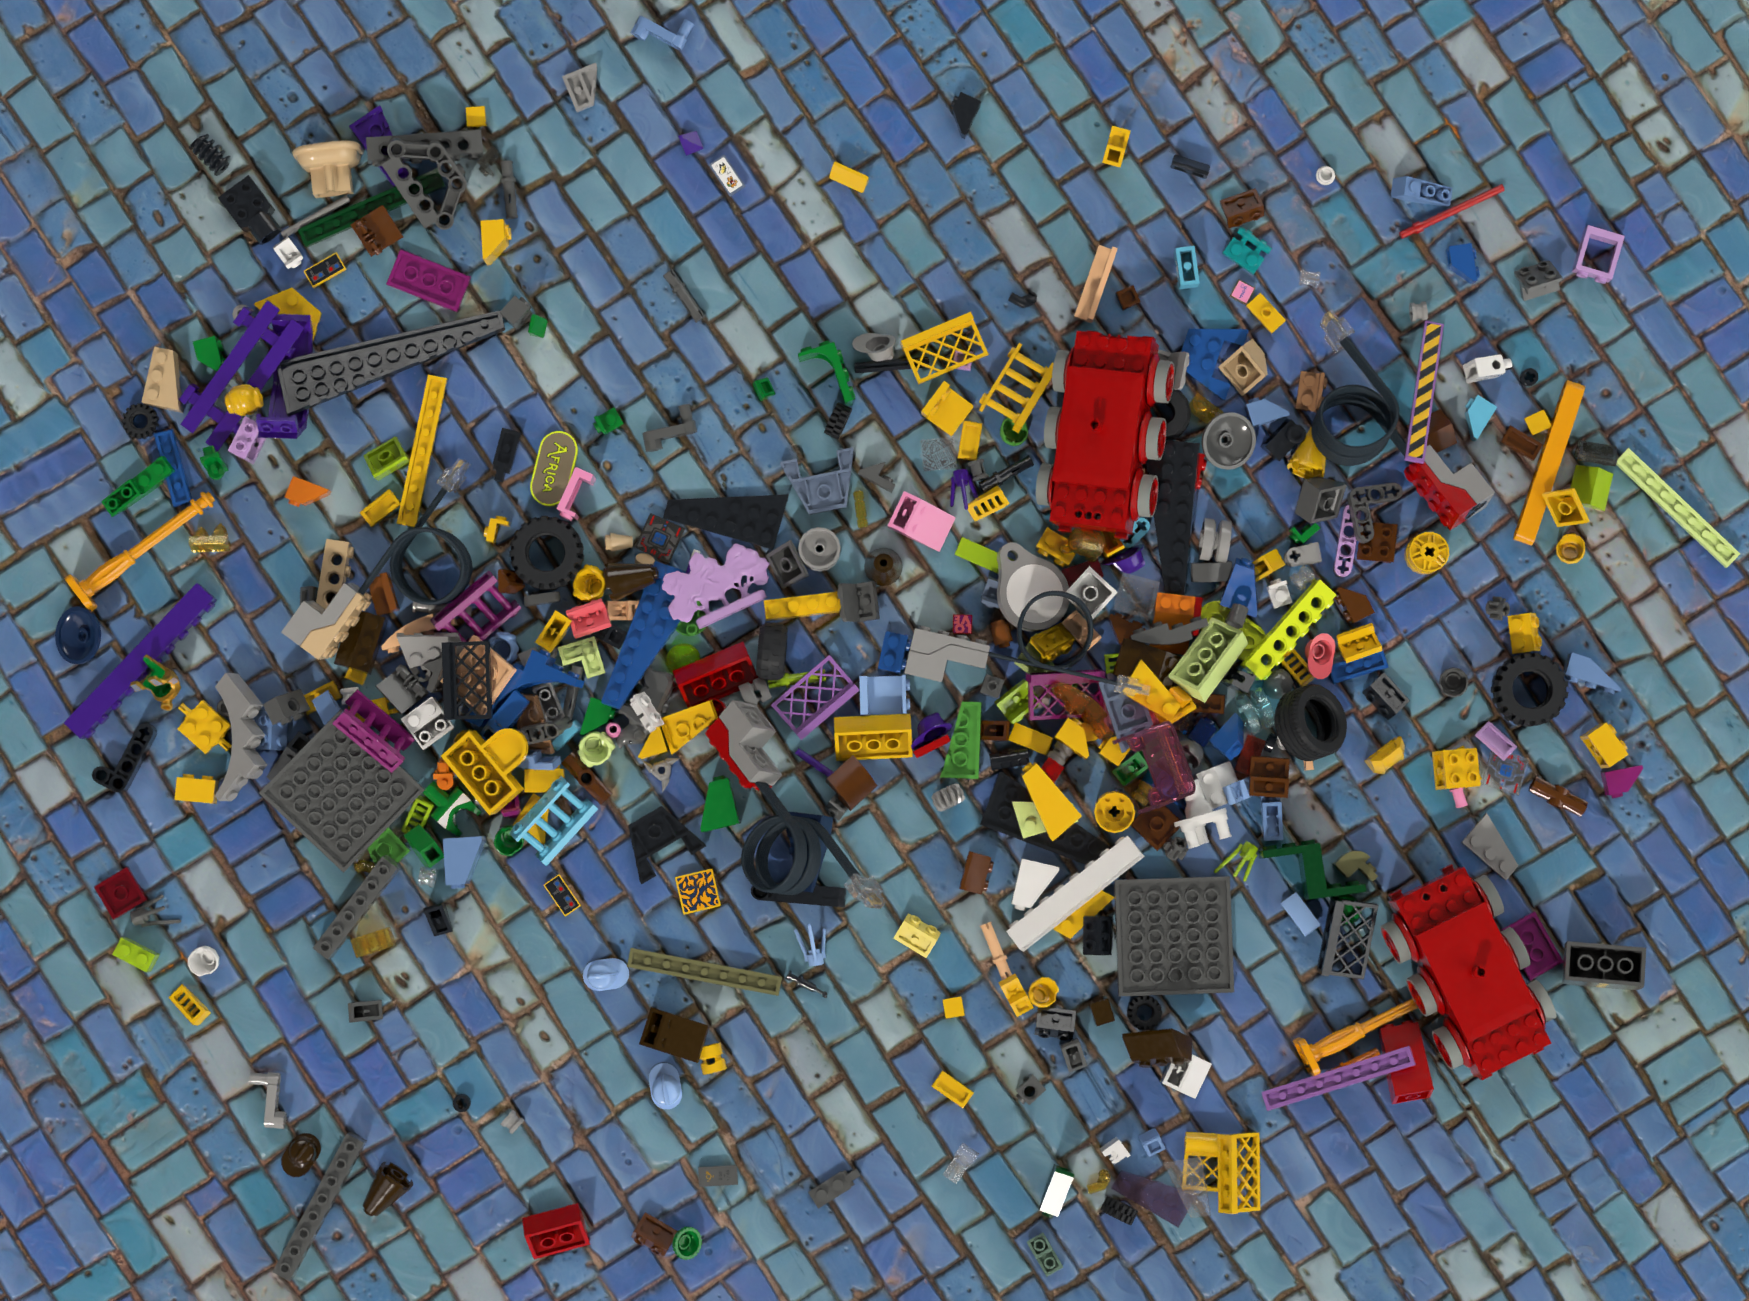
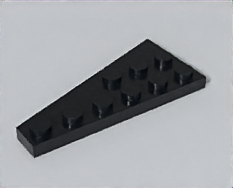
[663,494,789,550]

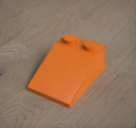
[1149,592,1195,655]

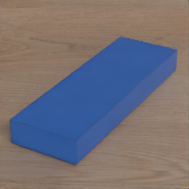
[1330,649,1388,684]

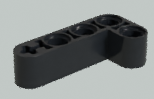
[92,723,157,793]

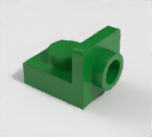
[593,407,624,436]
[1289,523,1320,545]

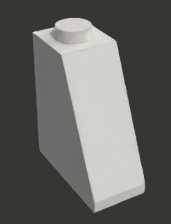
[1011,859,1060,911]

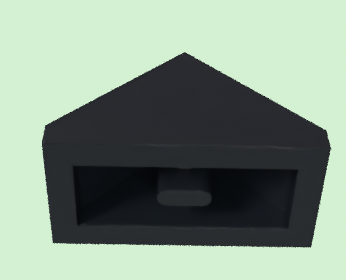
[423,903,453,937]

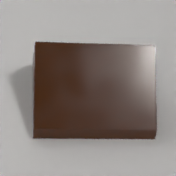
[1406,409,1457,453]

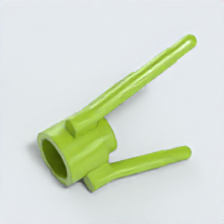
[1214,841,1259,882]

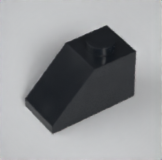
[951,92,981,139]

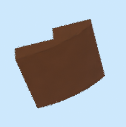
[825,755,877,811]
[1249,756,1290,798]

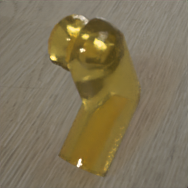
[354,859,375,873]
[1086,1169,1111,1194]

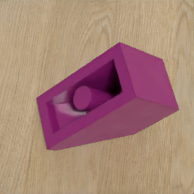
[1601,765,1643,798]

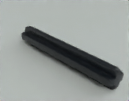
[854,357,930,373]

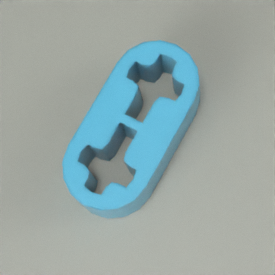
[1120,517,1150,549]
[552,720,582,752]

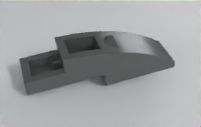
[1129,616,1209,645]

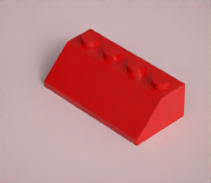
[672,642,758,708]

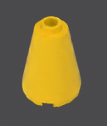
[1287,427,1326,479]

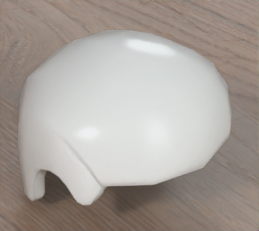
[188,946,220,976]

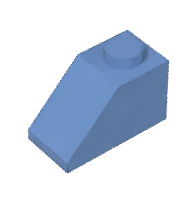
[1245,397,1290,428]

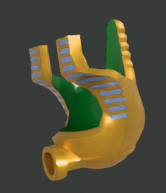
[130,655,181,711]

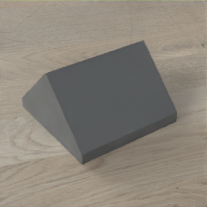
[766,540,809,589]

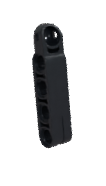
[751,882,847,907]

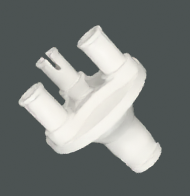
[1174,779,1232,849]

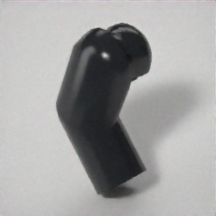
[1008,292,1037,308]

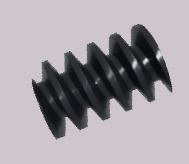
[189,134,231,176]

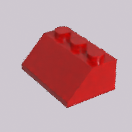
[522,1203,590,1259]

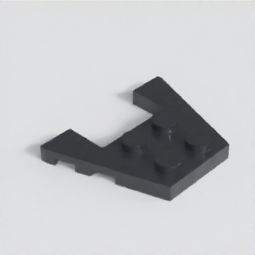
[628,806,706,885]

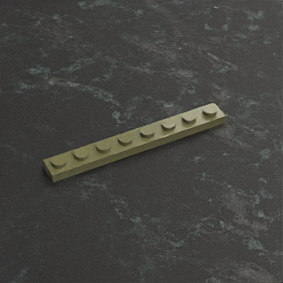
[627,948,782,996]

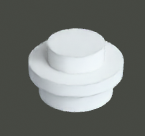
[1316,166,1335,185]

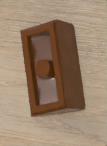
[498,569,525,594]

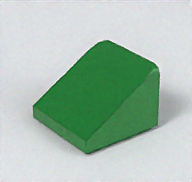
[528,314,548,338]

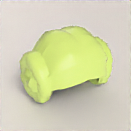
[577,731,616,768]

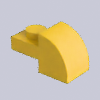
[1102,126,1130,168]

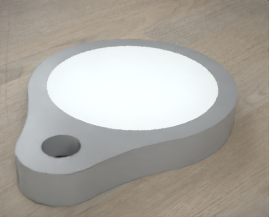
[997,542,1069,632]

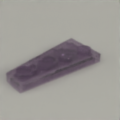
[1111,1170,1198,1228]

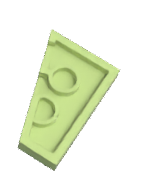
[1012,802,1079,838]

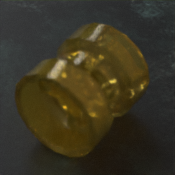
[1130,780,1156,807]

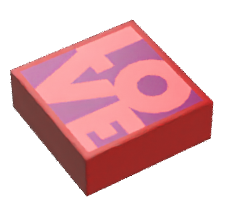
[953,614,972,634]

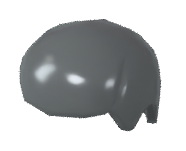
[1439,667,1469,697]
[1262,668,1293,699]
[1174,740,1204,769]

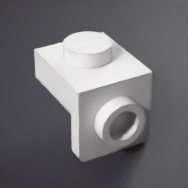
[273,237,303,269]

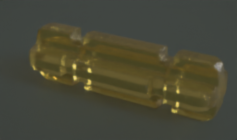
[853,490,868,528]

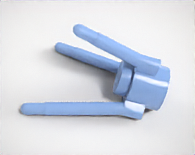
[794,924,826,967]

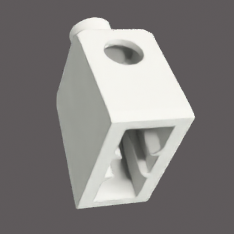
[1463,354,1512,384]

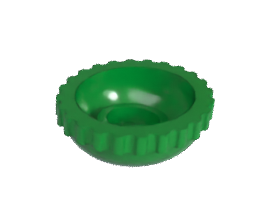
[672,1226,702,1260]

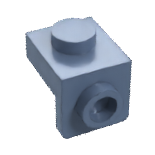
[981,576,999,609]

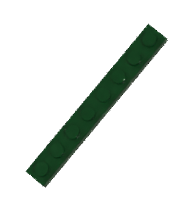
[298,168,446,248]

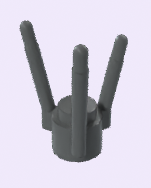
[130,895,181,928]

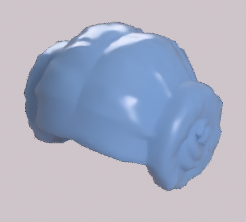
[489,632,519,664]

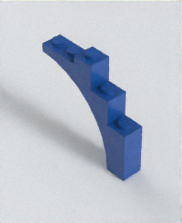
[464,649,585,728]

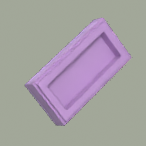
[1475,721,1518,761]

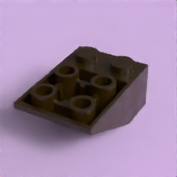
[639,1007,710,1063]

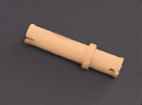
[980,922,1013,980]

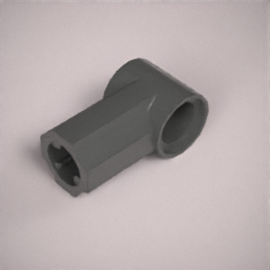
[1224,603,1249,629]

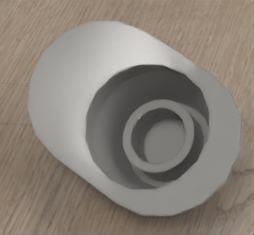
[852,333,896,362]

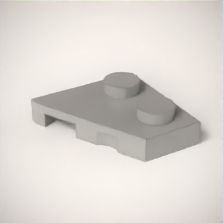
[562,63,597,112]

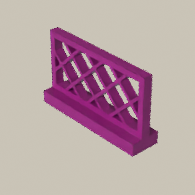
[1026,669,1105,720]

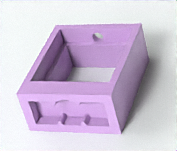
[1572,225,1625,284]
[228,416,267,465]

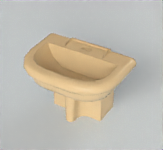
[292,140,364,198]

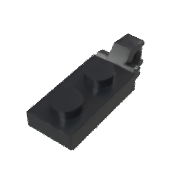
[493,428,521,483]

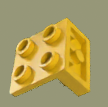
[921,381,974,436]
[1432,748,1481,790]

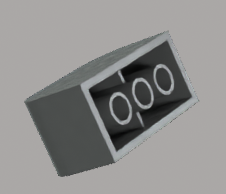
[1562,941,1646,990]

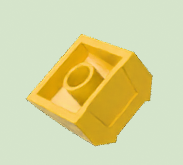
[1364,736,1405,774]

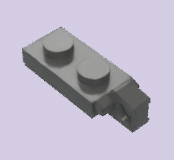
[808,1168,861,1209]

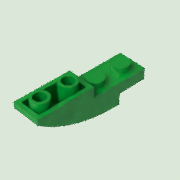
[101,456,175,517]

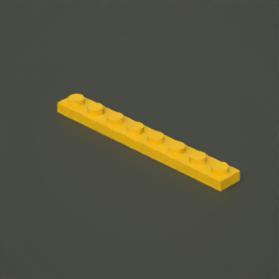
[396,375,448,527]

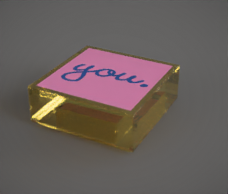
[1229,279,1255,305]

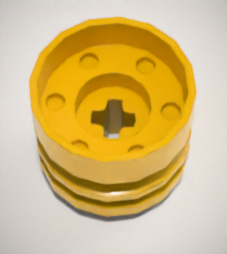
[1404,532,1449,574]
[1094,791,1135,833]

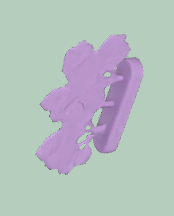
[662,543,770,629]

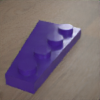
[349,105,408,187]

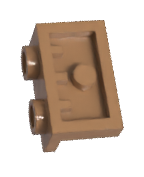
[1295,371,1327,412]

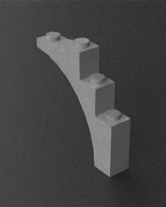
[215,673,267,801]

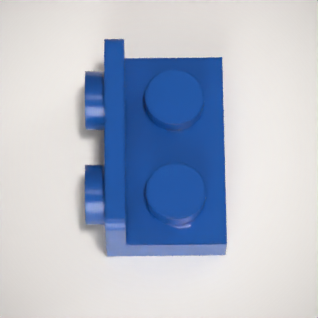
[878,631,911,673]

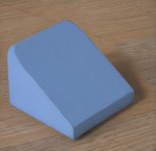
[1138,1128,1166,1158]

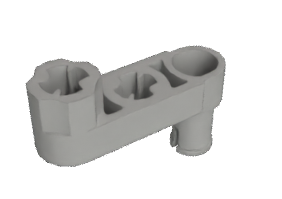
[249,1072,287,1129]

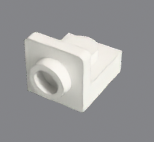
[1266,578,1293,609]

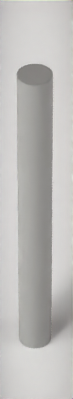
[280,195,350,239]

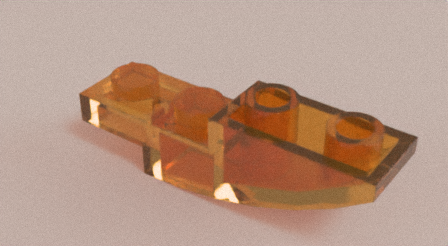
[1050,682,1114,740]

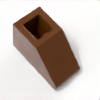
[1334,587,1375,624]
[1108,612,1146,645]

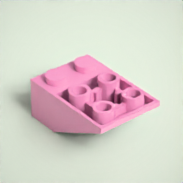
[888,491,956,552]

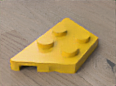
[254,287,322,341]

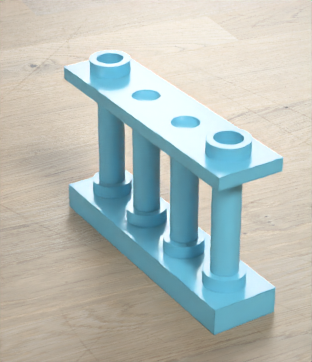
[510,776,598,866]

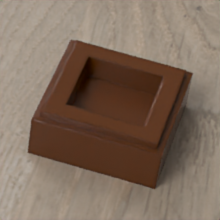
[1115,285,1141,310]

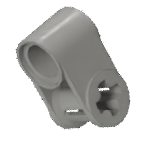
[1283,542,1322,567]

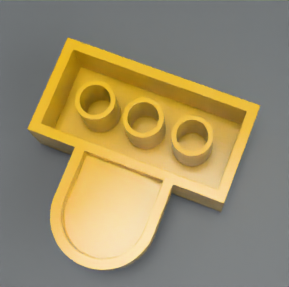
[441,728,528,815]

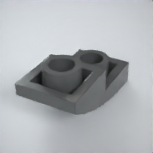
[1191,560,1232,582]

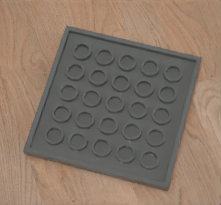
[259,709,425,873]
[1114,876,1234,996]

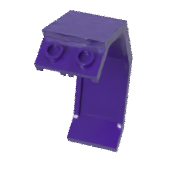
[256,314,313,439]

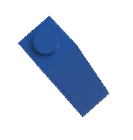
[1220,558,1258,617]

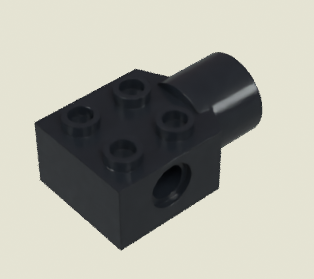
[218,175,282,245]

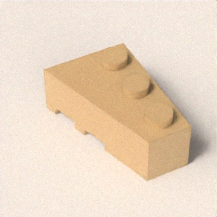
[142,347,183,413]

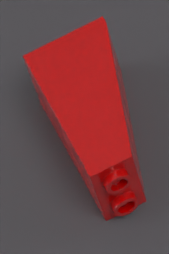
[1378,1020,1434,1104]

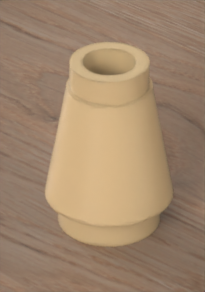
[605,533,633,552]

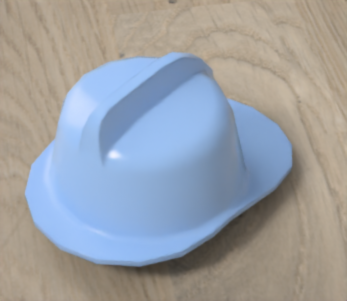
[583,958,629,991]
[649,1063,682,1109]

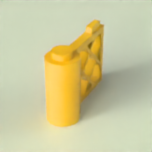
[1182,1132,1218,1192]

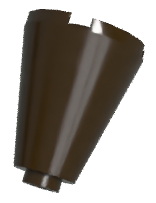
[864,548,903,586]
[604,563,659,601]
[363,1162,413,1216]

